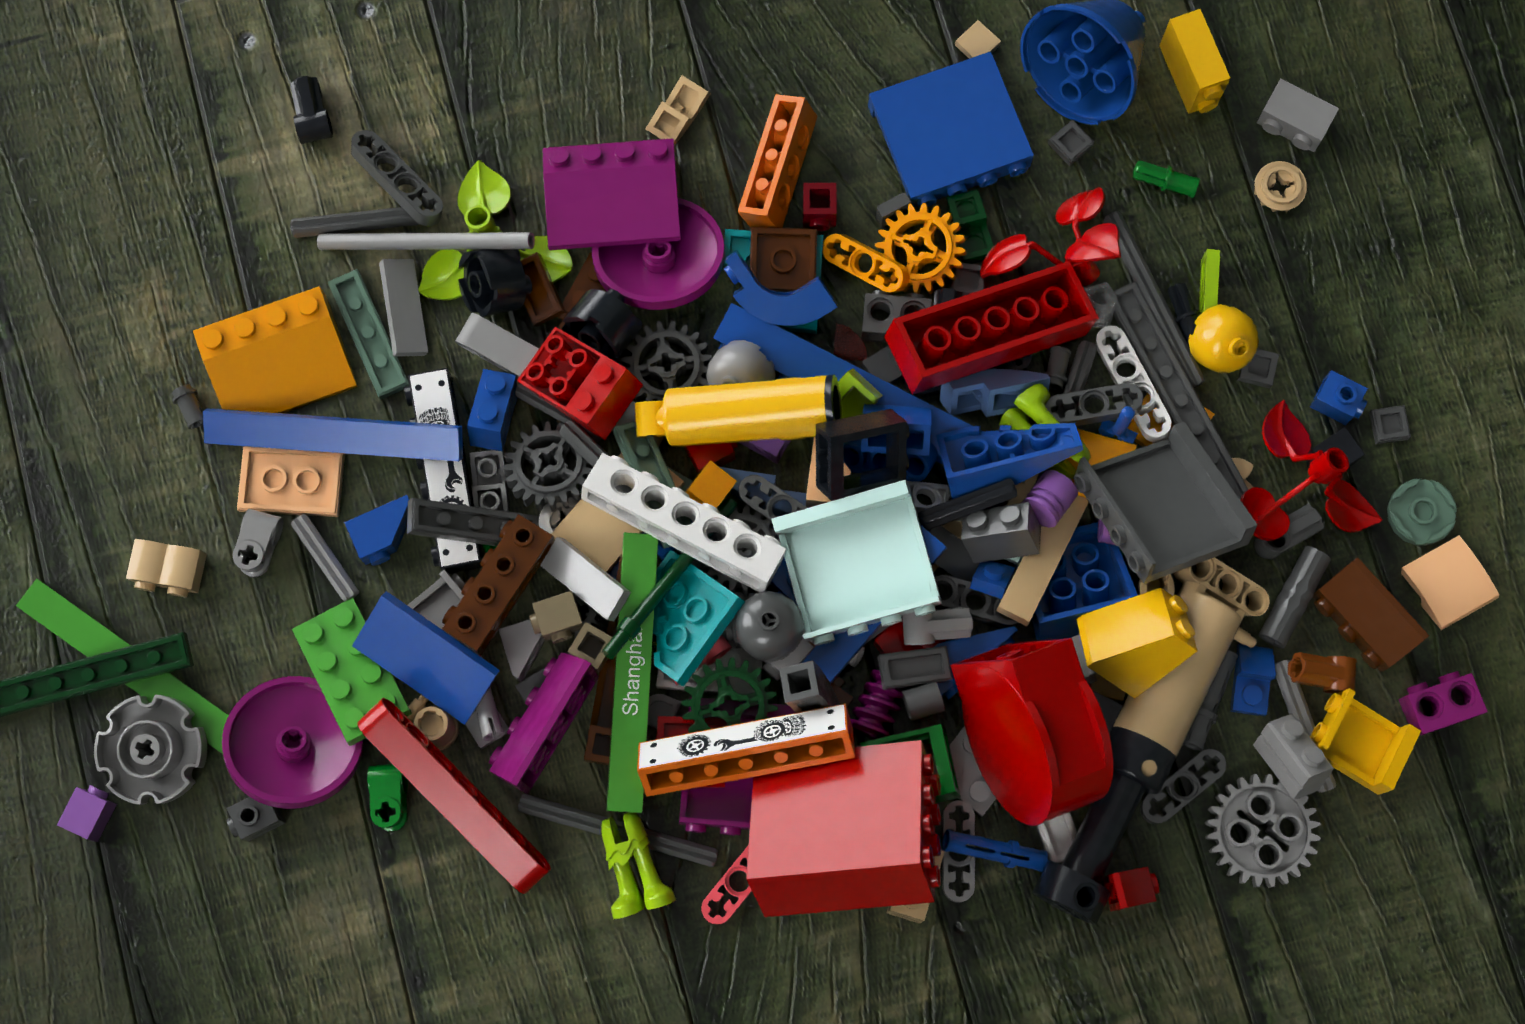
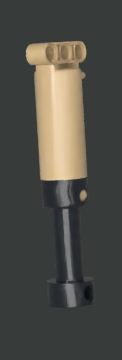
[1032,557,1270,925]

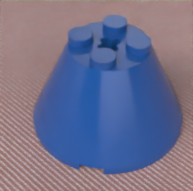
[1020,0,1146,125]

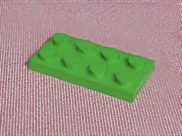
[292,597,412,746]

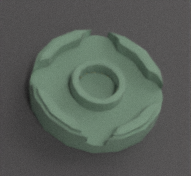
[1387,479,1457,546]

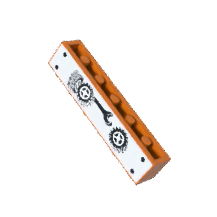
[637,703,855,797]

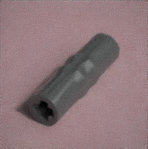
[1258,546,1331,649]

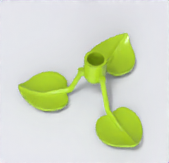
[418,160,573,300]

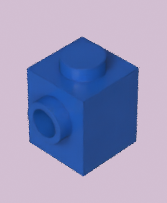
[1309,370,1368,425]

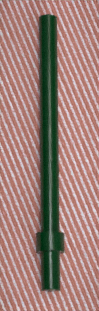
[602,497,738,660]

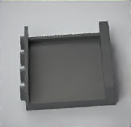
[1074,422,1258,584]

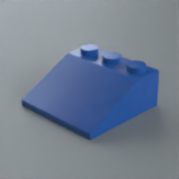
[1015,522,1138,641]

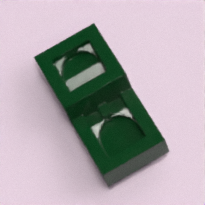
[946,189,994,264]

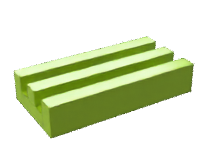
[1198,249,1220,316]

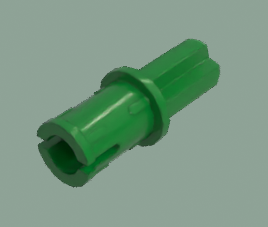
[1133,160,1200,198]

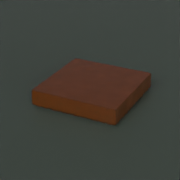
[750,227,817,292]

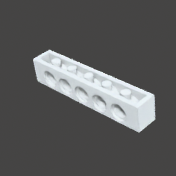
[581,452,786,593]

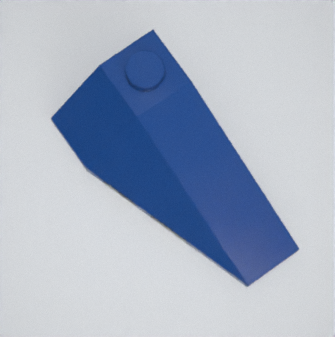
[936,423,1084,499]

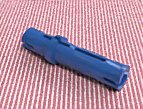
[942,829,1048,872]

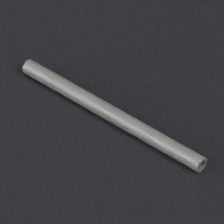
[317,232,535,250]

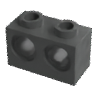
[861,290,932,343]

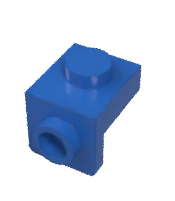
[970,561,1015,599]

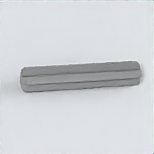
[291,514,359,601]

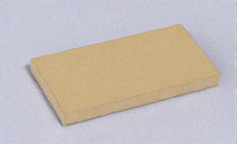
[551,452,684,573]

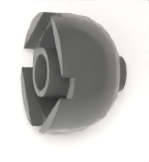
[734,591,804,662]

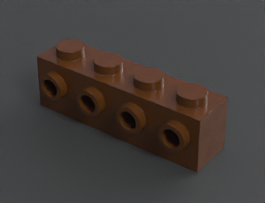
[442,514,555,657]

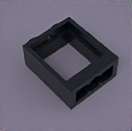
[816,409,910,501]

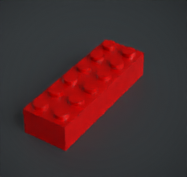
[884,261,1099,395]

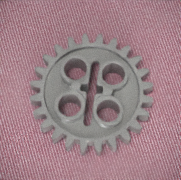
[1205,774,1321,888]

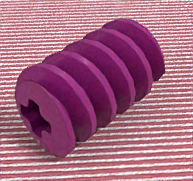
[850,665,903,740]

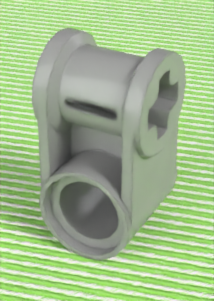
[233,509,283,577]

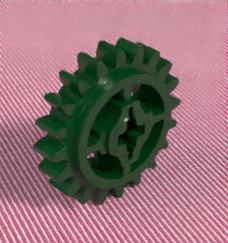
[681,657,778,733]

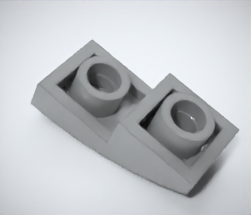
[469,449,509,512]

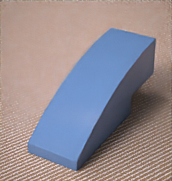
[939,369,1050,417]

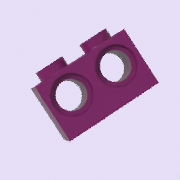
[1398,671,1488,736]

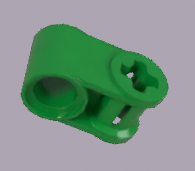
[367,764,408,832]

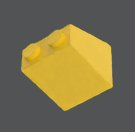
[1076,588,1198,699]

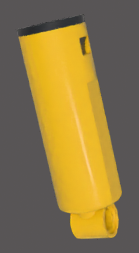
[634,374,842,446]

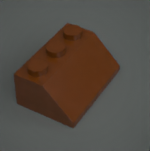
[1313,557,1429,672]

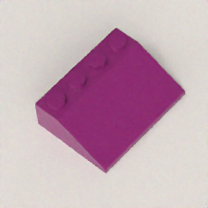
[543,138,681,250]
[489,652,599,795]

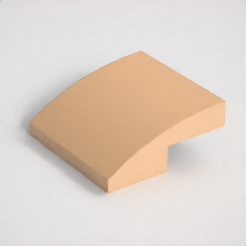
[1401,535,1499,630]

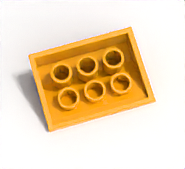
[193,286,358,413]

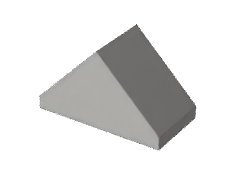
[499,619,545,682]

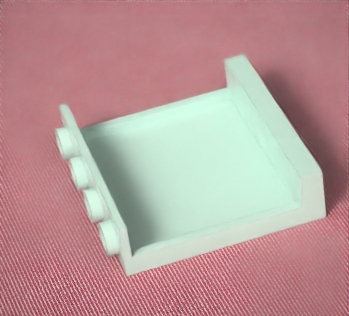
[771,480,942,646]

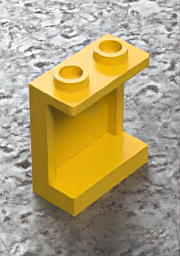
[1310,688,1421,795]

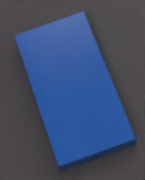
[352,591,500,725]

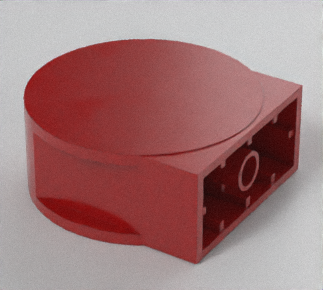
[950,638,1113,826]

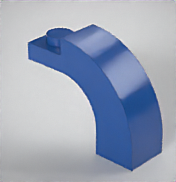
[724,250,837,326]

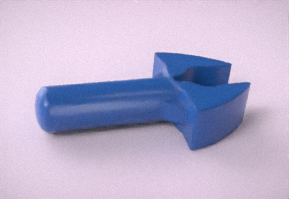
[1099,406,1138,444]

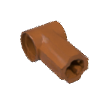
[1288,652,1357,694]

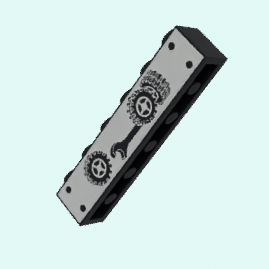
[404,368,483,574]

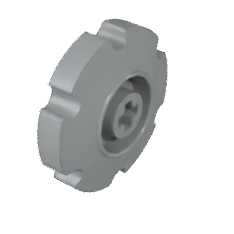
[94,695,207,805]

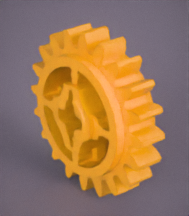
[875,203,967,294]

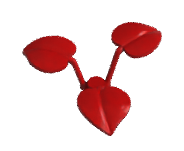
[980,187,1121,286]
[1240,400,1383,541]

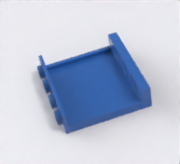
[868,51,1034,209]

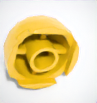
[1188,304,1259,373]

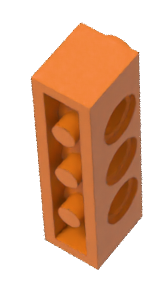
[738,94,818,228]

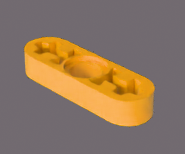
[822,234,910,292]

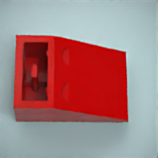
[517,326,643,440]

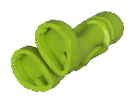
[999,383,1091,480]
[601,812,676,919]

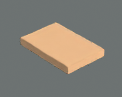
[237,446,345,517]

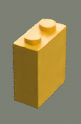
[1159,9,1230,114]

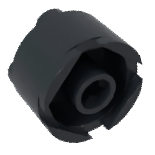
[458,249,532,317]
[562,289,643,362]

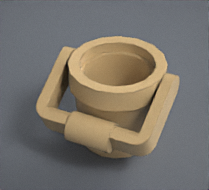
[407,695,459,750]

